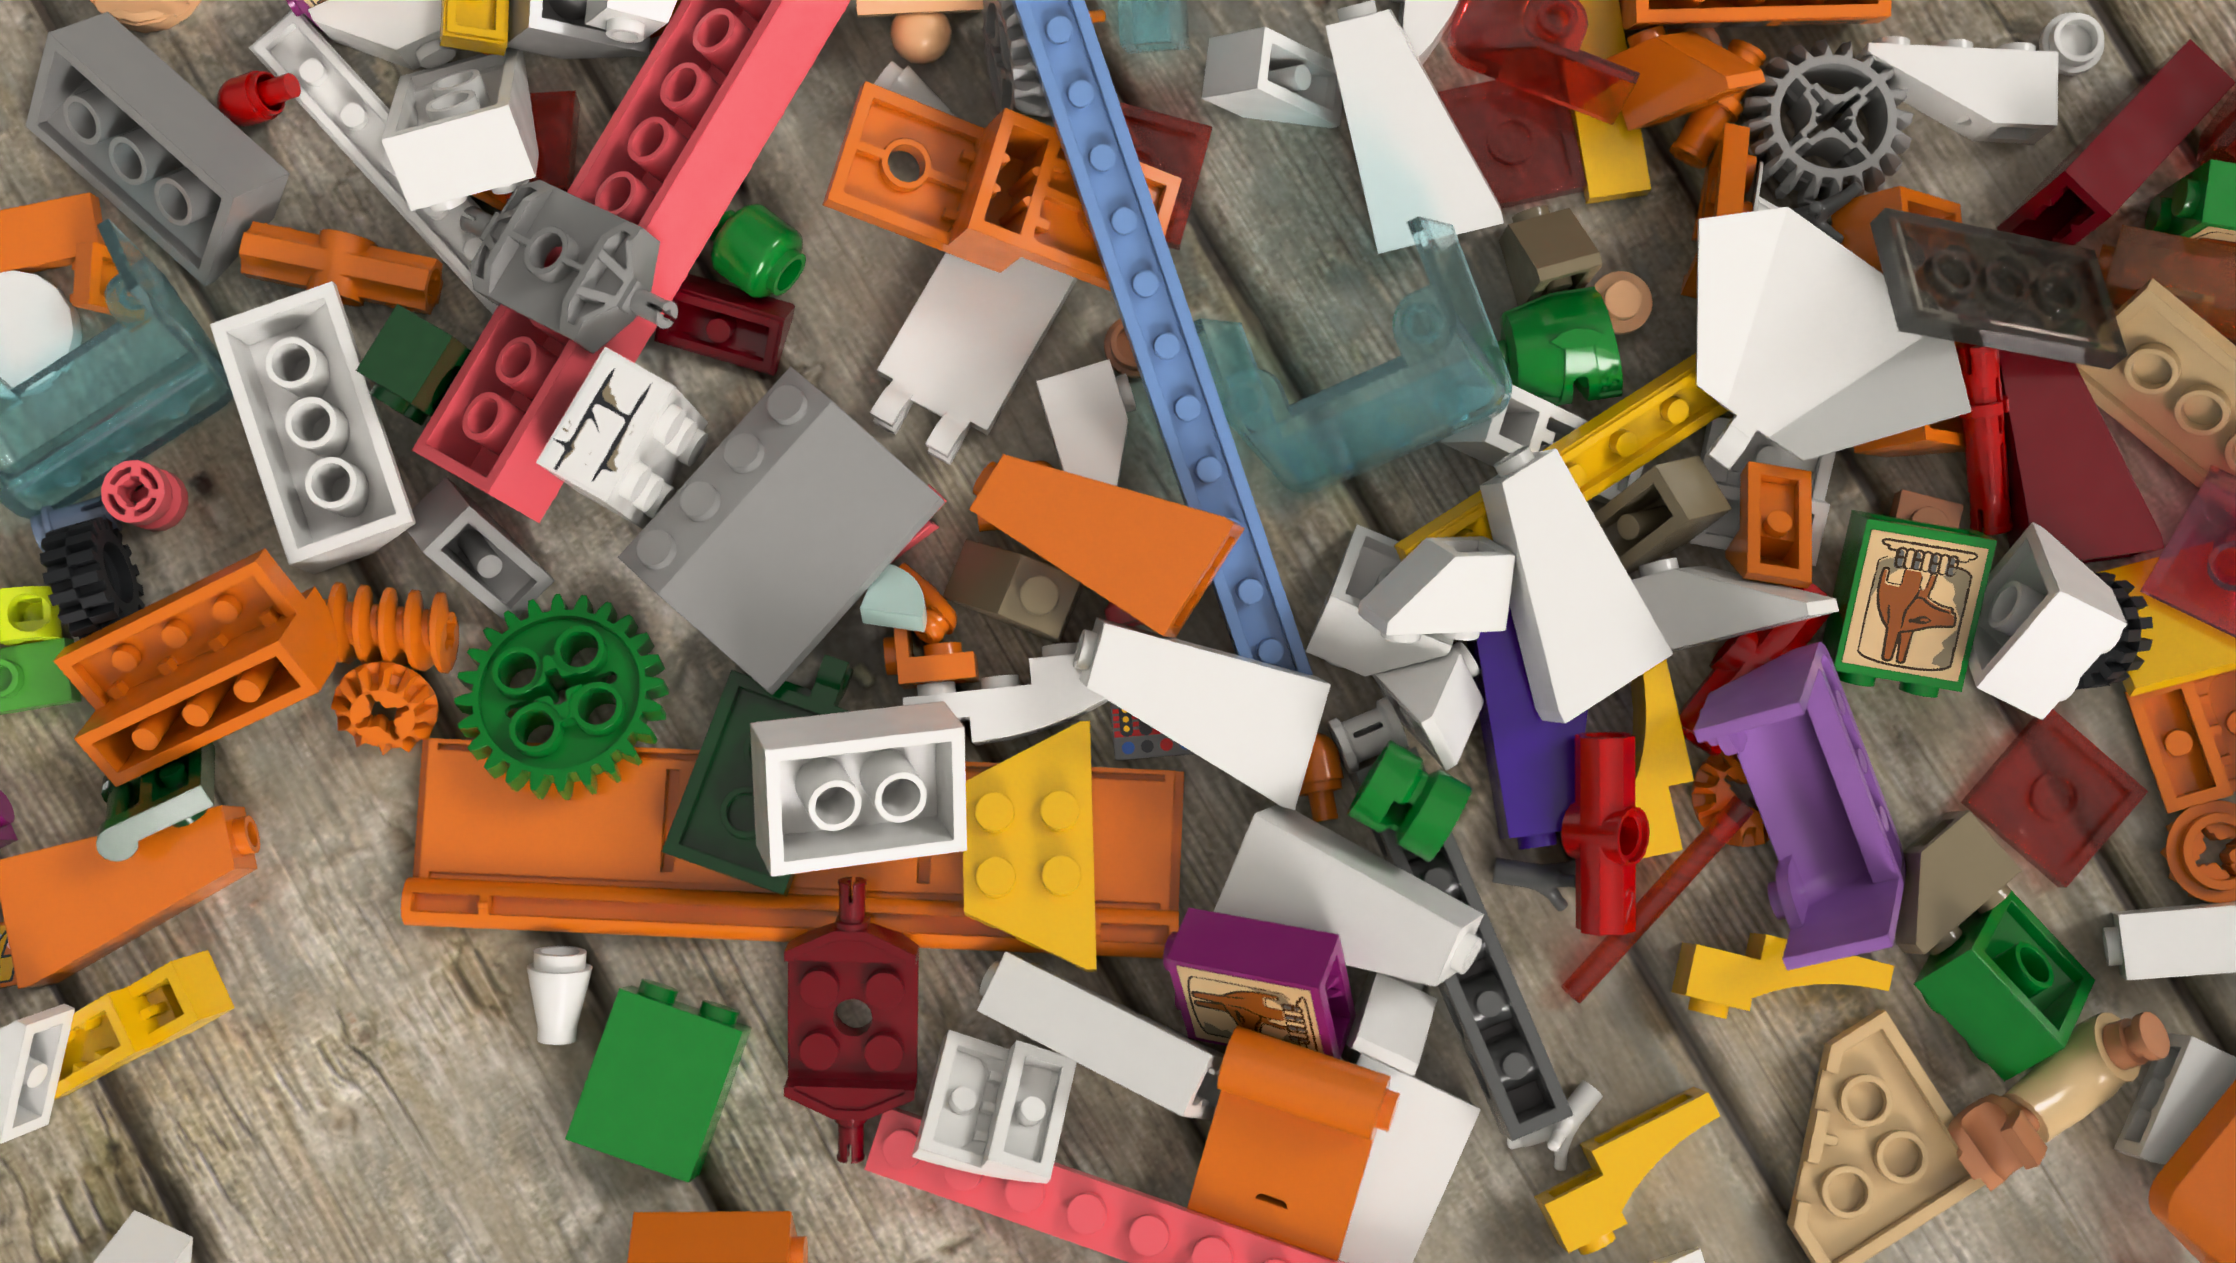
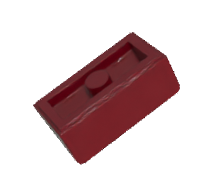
[654,273,795,376]

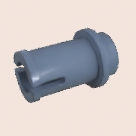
[30,495,123,552]

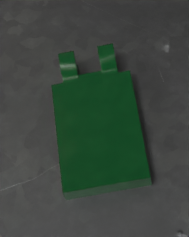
[662,654,854,897]

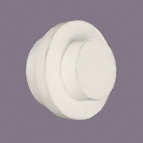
[2039,12,2104,76]

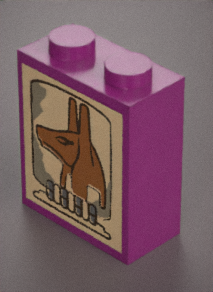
[1163,907,1356,1059]

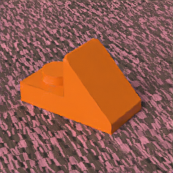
[1725,461,1812,589]

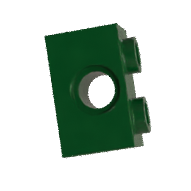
[356,304,471,426]

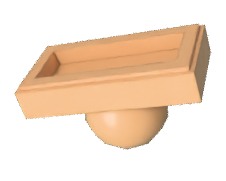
[856,0,984,65]

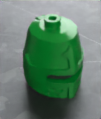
[1490,286,1623,406]

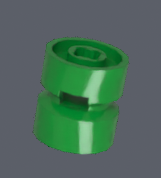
[1347,740,1472,862]

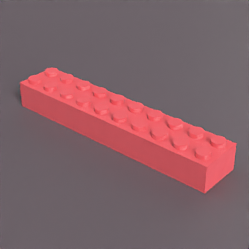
[411,0,851,523]

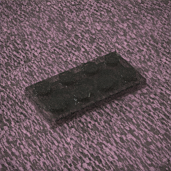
[1870,208,2128,369]

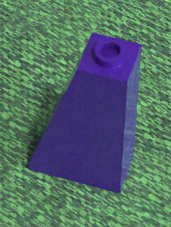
[1467,605,1588,850]

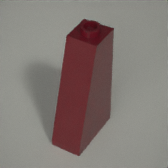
[1996,39,2236,271]
[1994,325,2164,564]

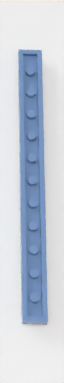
[1012,0,1313,675]

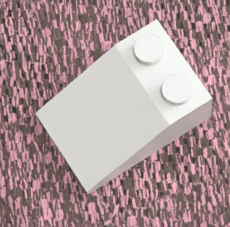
[381,47,539,212]

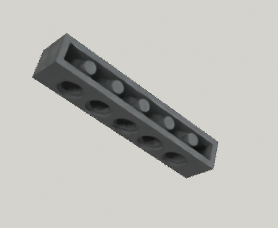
[1349,747,1573,1141]

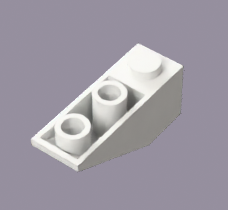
[1854,36,2059,144]

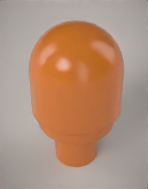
[1299,732,1344,823]

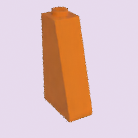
[969,454,1245,638]
[0,805,260,989]

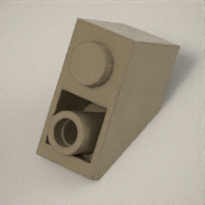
[1896,810,2022,956]

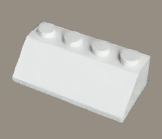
[210,281,416,574]

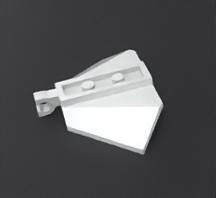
[1696,207,1971,470]

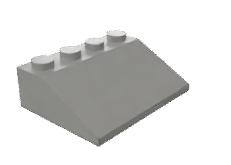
[617,366,945,695]

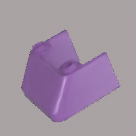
[1693,641,1906,970]

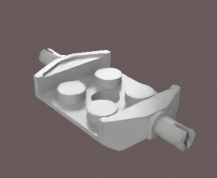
[460,180,678,354]

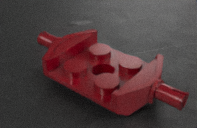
[784,877,919,1164]

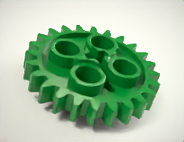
[454,594,669,800]

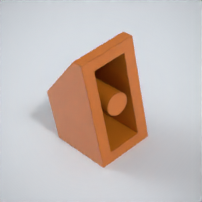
[1606,26,1766,131]

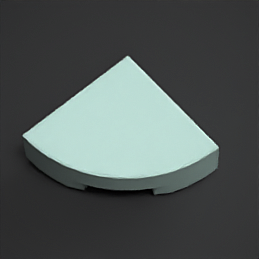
[860,564,927,632]

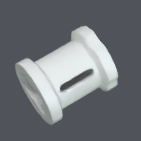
[1327,697,1409,774]

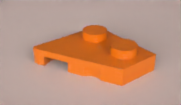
[1681,122,1757,298]

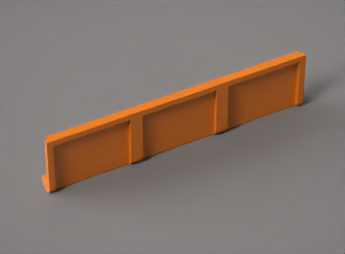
[401,738,1184,959]

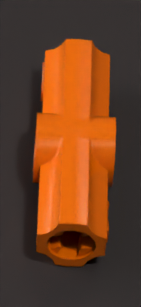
[239,221,443,315]

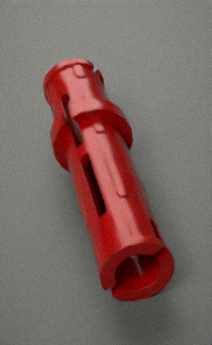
[1956,339,2013,535]

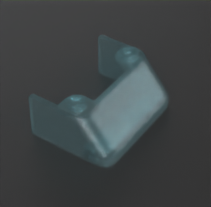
[1194,216,1512,493]
[0,219,233,519]

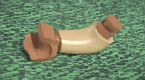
[1948,1012,2170,1191]

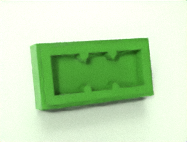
[0,637,81,715]

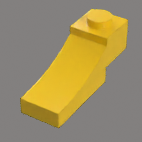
[1630,659,1694,858]
[1671,933,1894,1019]
[54,950,235,1100]
[1534,1087,1720,1255]

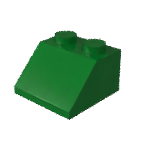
[1914,890,2095,1082]

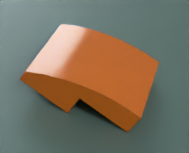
[2124,670,2236,814]

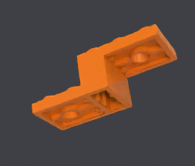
[823,81,1182,291]

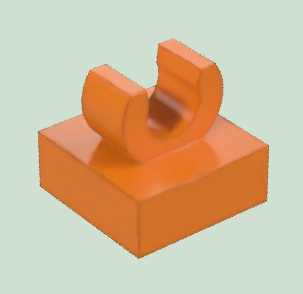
[69,241,147,319]

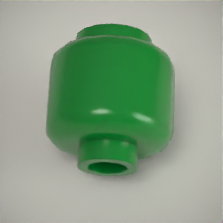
[710,204,806,299]

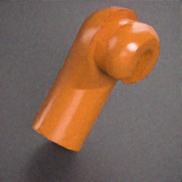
[899,562,958,644]

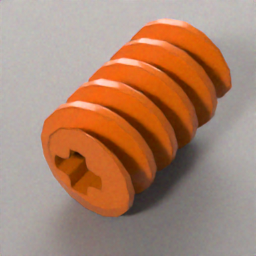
[324,582,459,674]

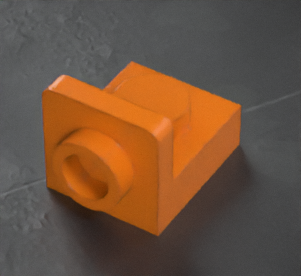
[883,628,980,689]

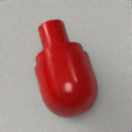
[217,70,301,127]

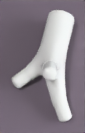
[1507,1080,1603,1171]

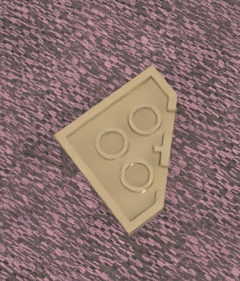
[1787,1009,1985,1263]

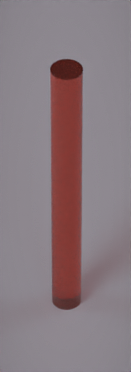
[1561,795,1755,1004]

